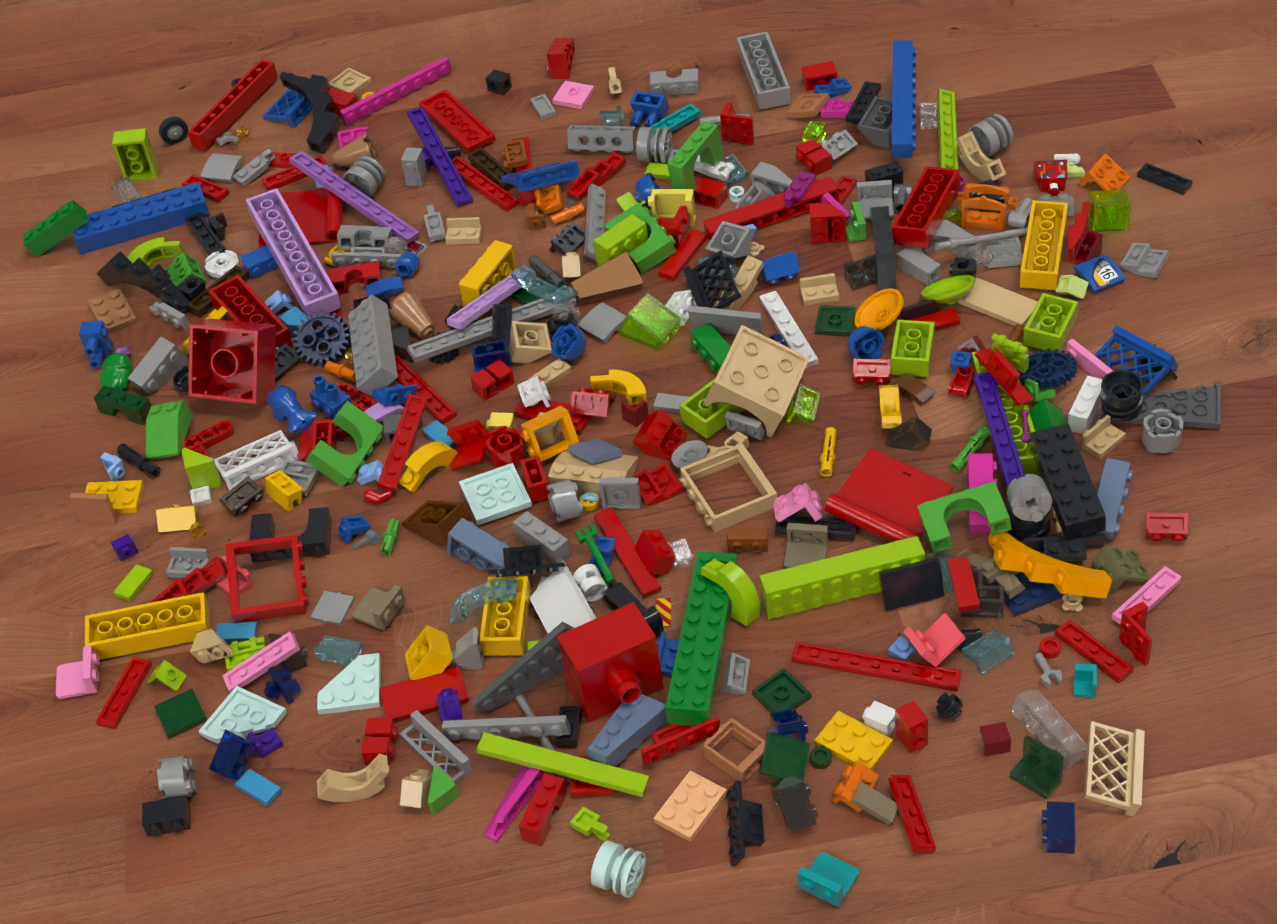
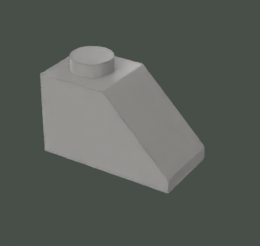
[735,181,775,209]
[452,627,484,671]

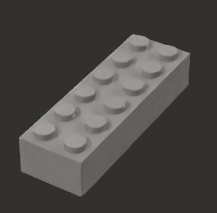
[736,32,791,110]
[348,294,398,398]

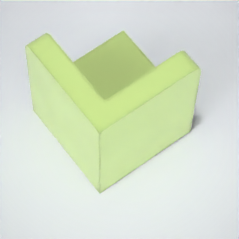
[1056,275,1089,299]

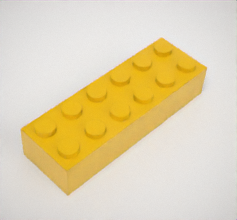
[1020,200,1068,291]
[85,592,211,660]

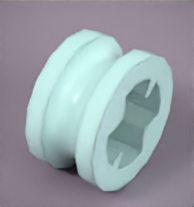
[729,186,744,202]

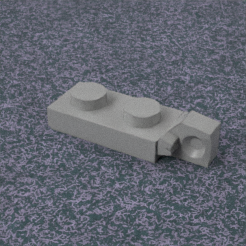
[233,149,275,187]
[423,205,446,242]
[149,301,190,331]

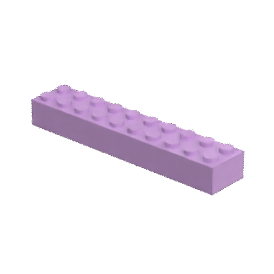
[246,188,341,317]

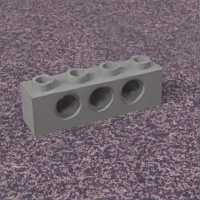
[567,125,635,153]

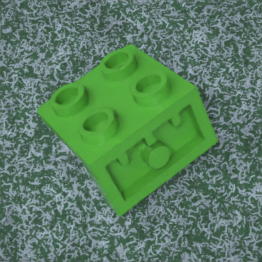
[164,252,206,288]

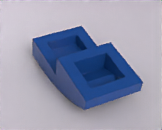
[814,78,852,98]
[366,276,405,298]
[589,537,616,577]

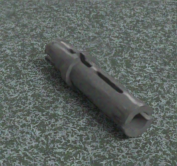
[528,255,566,290]

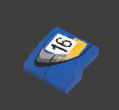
[1073,254,1126,294]

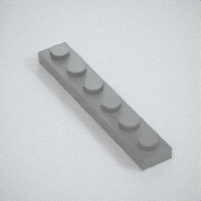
[584,184,606,261]
[442,715,571,741]

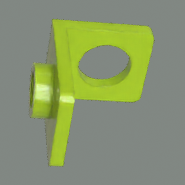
[616,192,646,212]
[147,660,186,691]

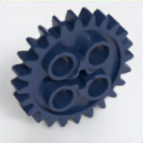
[292,310,351,367]
[1016,349,1077,390]

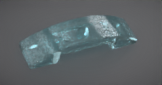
[511,264,578,304]
[449,579,518,625]

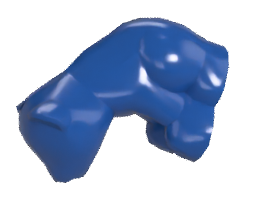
[267,385,317,434]

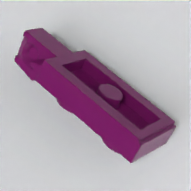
[784,171,816,208]

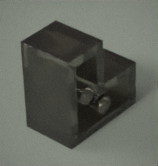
[961,569,1004,618]
[769,775,818,833]

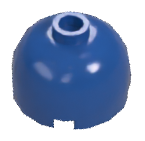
[634,172,661,208]
[551,324,587,361]
[847,326,885,359]

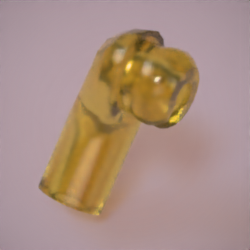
[231,126,250,146]

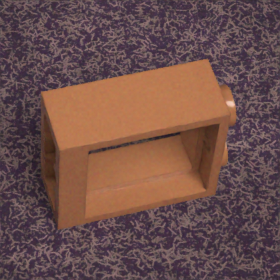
[703,718,765,786]

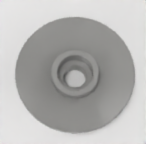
[671,440,708,468]

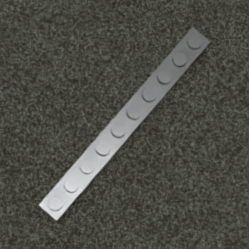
[407,289,577,363]

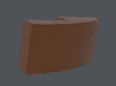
[892,373,935,407]

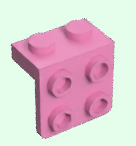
[773,483,823,522]
[56,646,100,699]

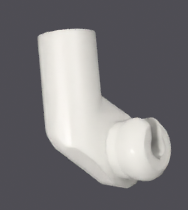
[1054,153,1081,165]

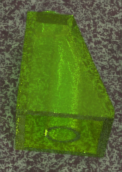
[1088,189,1131,232]
[618,293,682,350]

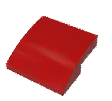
[632,462,684,506]

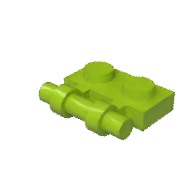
[991,333,1029,373]
[225,636,266,671]

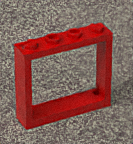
[225,534,309,623]

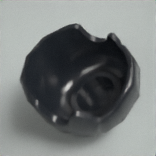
[173,366,189,392]

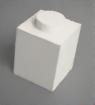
[863,701,895,737]

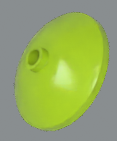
[921,275,975,305]

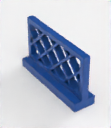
[263,89,312,127]
[501,160,580,192]
[1094,325,1178,395]

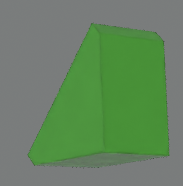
[428,766,460,815]

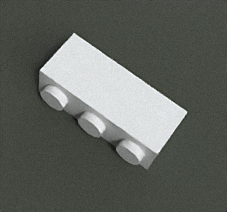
[1068,375,1102,434]

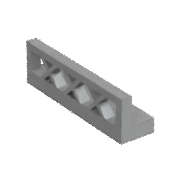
[399,710,472,784]

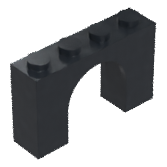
[249,507,332,562]

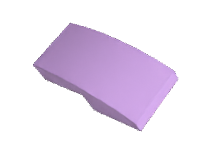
[364,403,404,423]

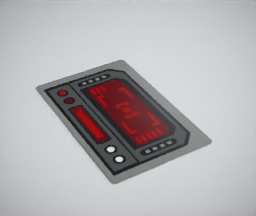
[394,240,428,256]

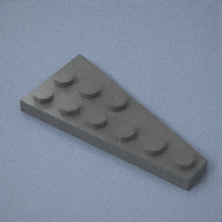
[1101,382,1221,429]
[472,621,574,713]

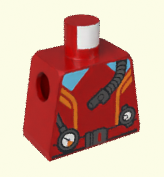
[1033,160,1068,196]

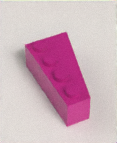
[967,454,997,534]

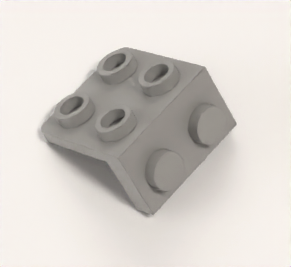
[857,180,894,221]

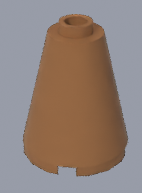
[332,133,379,168]
[388,291,435,339]

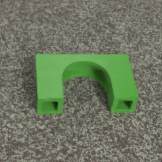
[667,121,724,191]
[604,202,677,274]
[305,401,384,487]
[917,481,1012,554]

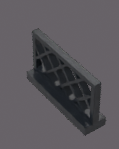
[683,250,742,309]

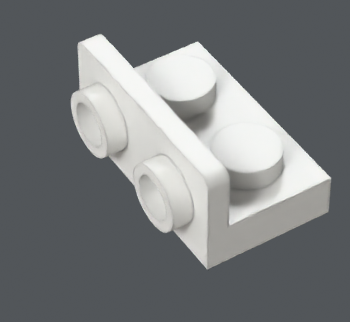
[659,290,697,326]
[517,376,551,408]

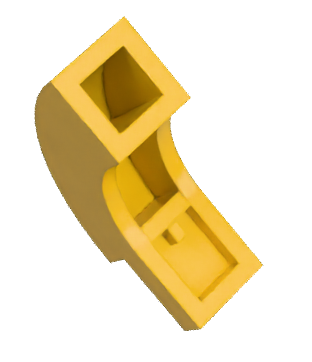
[590,369,648,406]
[879,384,902,429]
[399,442,458,493]

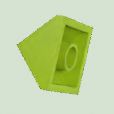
[182,448,223,489]

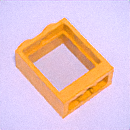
[521,406,579,462]

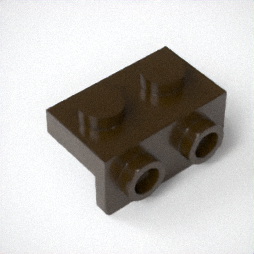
[219,476,265,517]

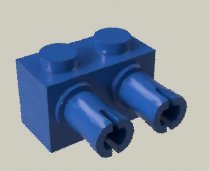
[629,90,670,127]
[79,321,114,369]
[310,375,352,419]

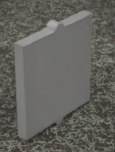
[311,590,355,625]

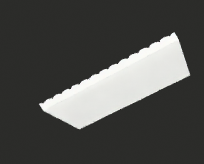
[529,557,596,633]

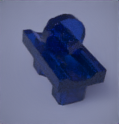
[264,666,302,705]

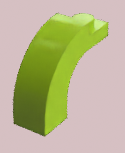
[127,237,184,267]
[701,559,760,626]

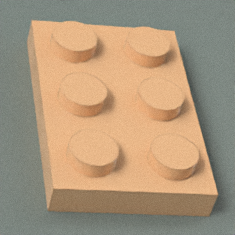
[654,771,727,842]

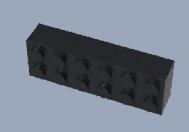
[1030,423,1106,540]

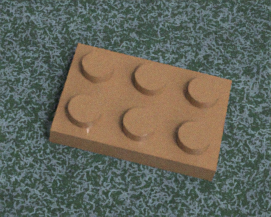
[88,288,138,334]

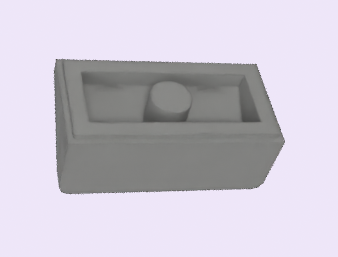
[721,652,750,695]

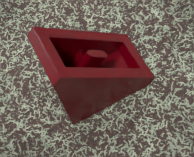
[1071,228,1103,264]

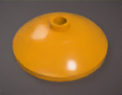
[855,288,904,331]

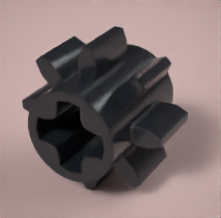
[936,692,963,721]

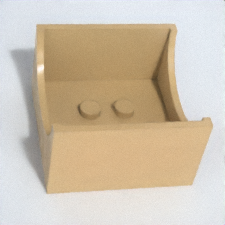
[703,325,810,438]

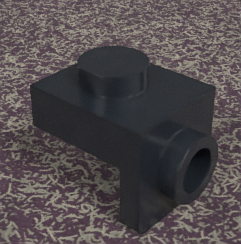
[547,313,577,335]

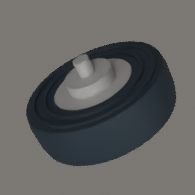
[159,116,188,145]

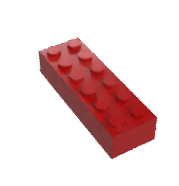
[892,166,961,248]
[208,275,293,347]

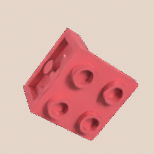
[903,613,965,667]

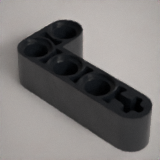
[602,582,664,639]

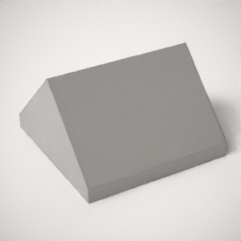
[706,221,752,259]

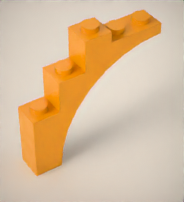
[988,532,1112,599]

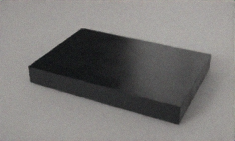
[878,557,945,611]

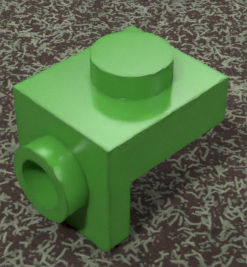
[1024,379,1056,402]

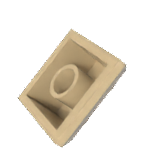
[509,321,551,364]

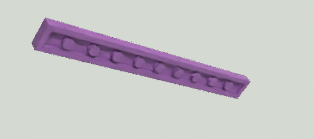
[290,151,419,244]

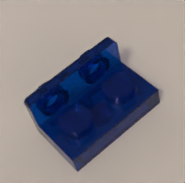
[770,709,808,742]

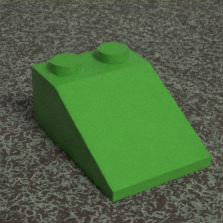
[146,400,193,460]

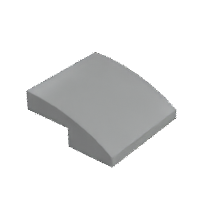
[201,153,243,183]
[983,236,1023,268]
[1120,243,1170,278]
[578,302,630,343]

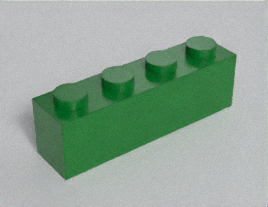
[23,200,88,257]
[690,323,730,373]

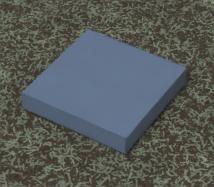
[569,438,622,464]

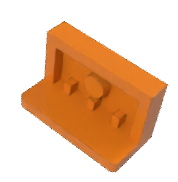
[534,183,563,216]
[831,761,879,813]

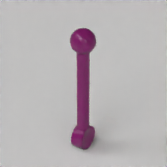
[1021,410,1030,443]

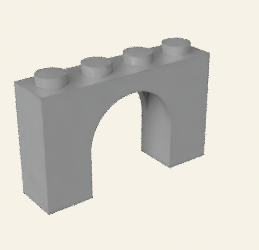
[897,219,977,286]

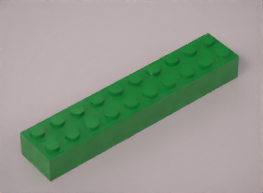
[665,551,738,726]

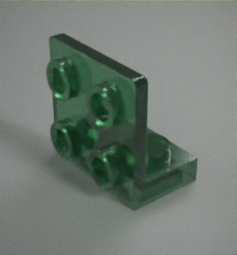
[1010,735,1064,800]

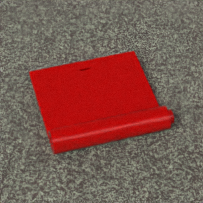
[258,189,343,248]
[824,448,954,542]

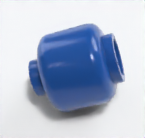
[395,252,420,277]

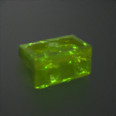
[786,384,821,424]

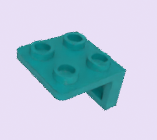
[798,852,859,907]

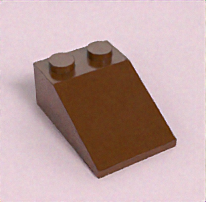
[402,500,473,545]

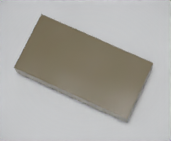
[851,782,898,825]

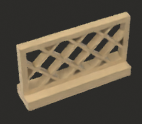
[1084,721,1145,817]

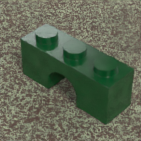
[94,385,151,425]

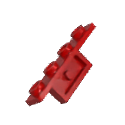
[975,348,1034,406]
[641,716,720,765]

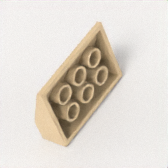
[548,449,639,498]

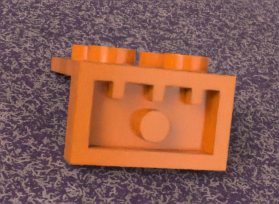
[1078,153,1130,197]

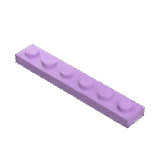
[447,271,530,329]

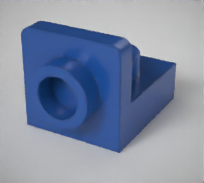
[950,351,971,373]
[338,515,371,544]

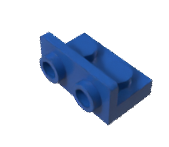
[372,384,417,407]
[657,631,679,677]

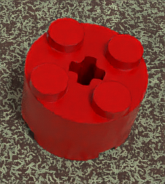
[486,426,526,468]

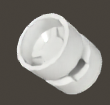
[573,564,608,602]

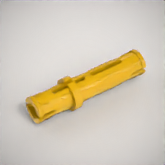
[820,427,837,477]

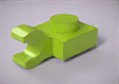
[570,806,610,841]

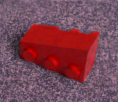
[547,38,575,79]

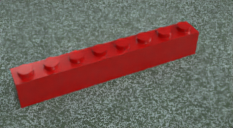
[188,59,278,151]
[703,177,839,241]

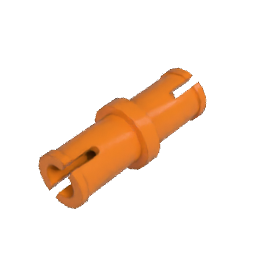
[550,203,585,226]
[325,361,356,382]

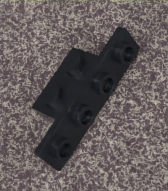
[1022,533,1105,561]
[488,545,565,578]
[726,780,764,867]

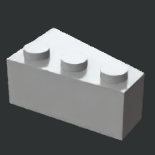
[128,337,189,395]

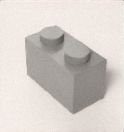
[401,147,428,187]

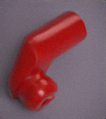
[364,489,393,504]

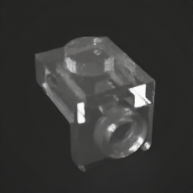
[669,538,695,568]

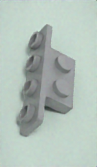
[331,247,401,268]

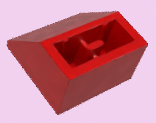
[809,202,846,244]
[632,409,688,461]
[298,419,337,462]

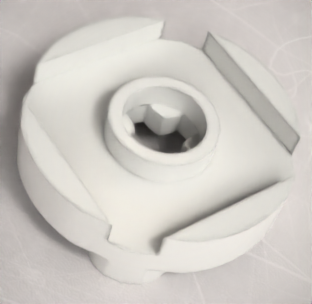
[205,250,240,279]

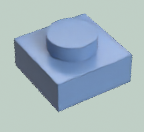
[888,636,917,661]

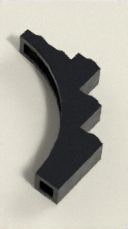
[279,72,341,154]
[869,206,897,291]
[96,251,190,313]

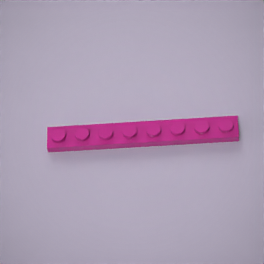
[340,57,452,126]

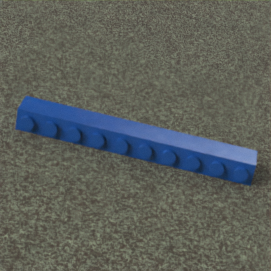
[892,40,916,158]

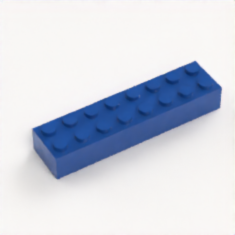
[73,182,210,255]

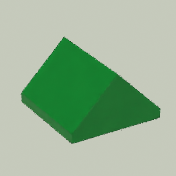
[1029,398,1066,431]

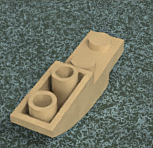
[714,255,765,311]

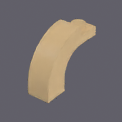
[956,131,1006,181]
[317,753,389,802]

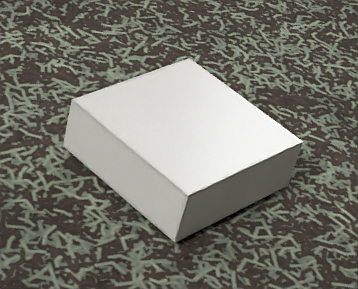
[190,485,212,507]

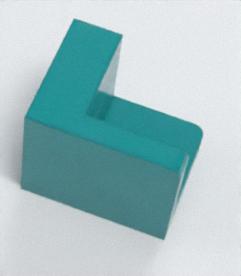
[1074,663,1097,698]

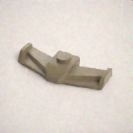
[955,549,1026,599]

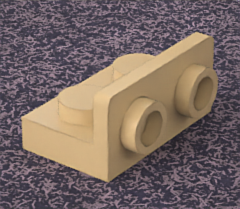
[445,217,482,245]
[800,273,839,306]
[1082,415,1126,460]

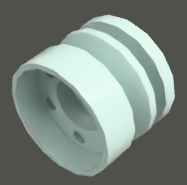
[591,840,646,898]

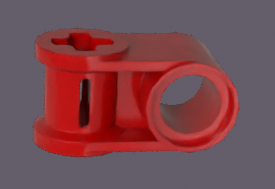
[948,364,974,399]

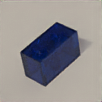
[471,338,512,373]
[209,729,256,780]
[1042,801,1076,854]

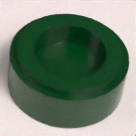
[810,747,832,769]

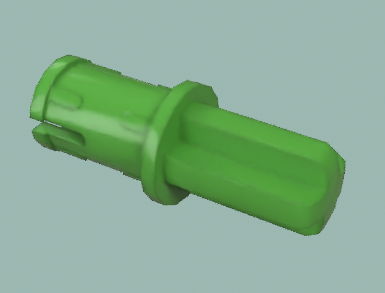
[379,519,400,556]

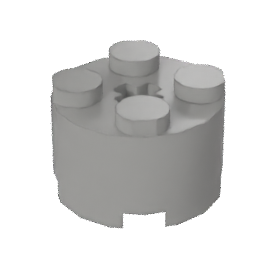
[1142,409,1183,454]
[1006,474,1052,522]
[546,479,584,523]
[157,755,197,799]

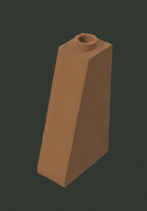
[569,252,644,299]

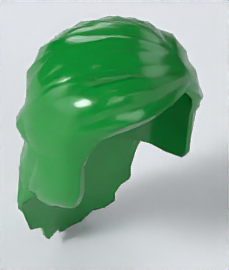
[100,353,133,391]

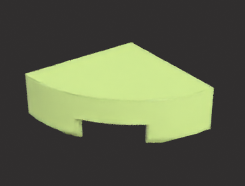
[1067,162,1085,178]

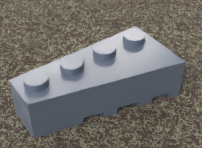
[1097,458,1133,542]
[447,518,520,577]
[587,694,667,767]

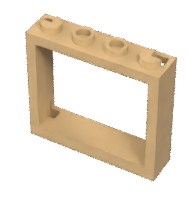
[679,443,778,532]

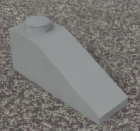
[751,162,792,195]

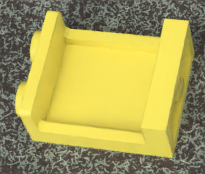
[648,189,696,227]

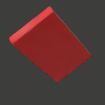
[379,666,469,723]

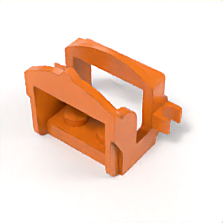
[957,183,1018,232]

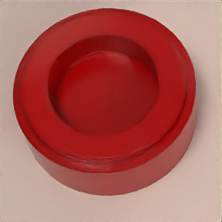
[1039,637,1061,659]

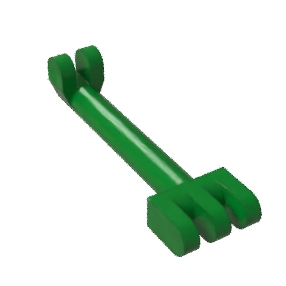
[574,524,617,587]

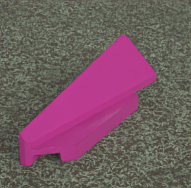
[483,747,544,842]

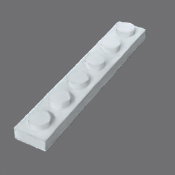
[759,291,818,368]

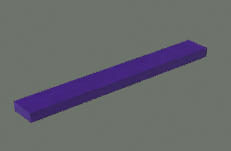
[407,107,473,207]
[974,372,1025,488]

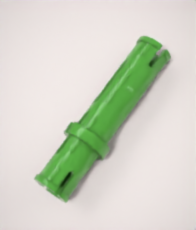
[949,426,990,473]

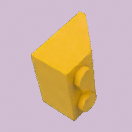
[405,625,453,681]

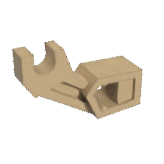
[608,67,622,94]
[705,431,750,458]

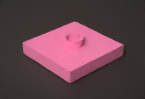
[552,81,595,109]

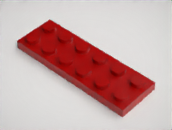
[419,89,496,153]

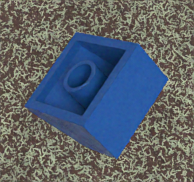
[759,251,801,284]

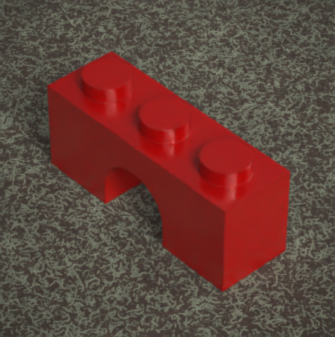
[328,261,382,294]
[519,773,568,846]

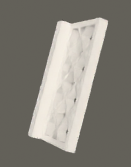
[214,430,298,491]

